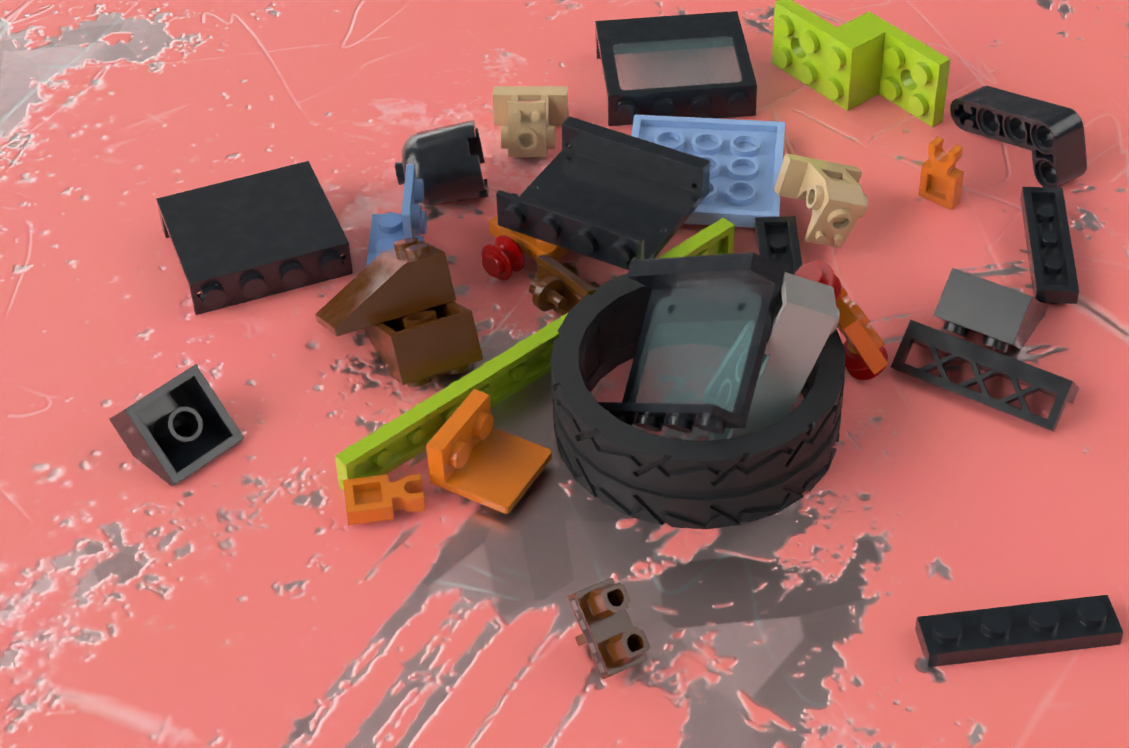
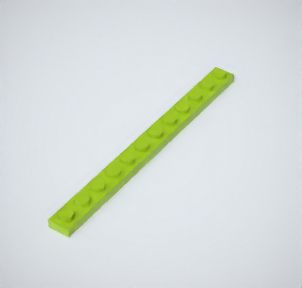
[335,218,735,491]

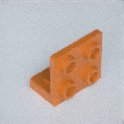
[426,389,552,514]

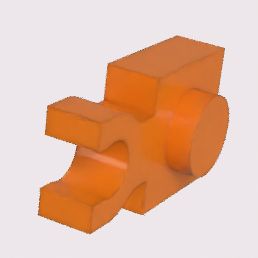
[918,136,964,210]
[343,473,426,526]

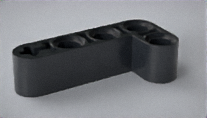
[950,86,1087,188]

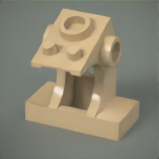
[492,86,569,157]
[774,153,868,248]

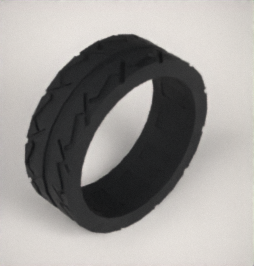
[551,273,845,529]

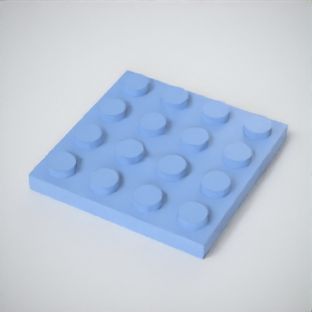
[631,115,785,228]

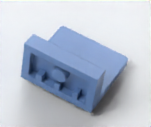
[366,164,427,267]

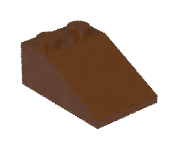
[315,237,456,336]
[363,301,484,387]

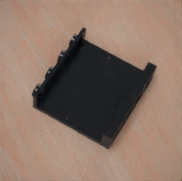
[496,116,710,270]
[156,161,353,315]

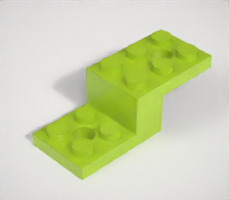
[772,0,951,127]

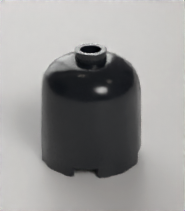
[395,120,489,205]

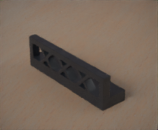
[891,319,1079,432]

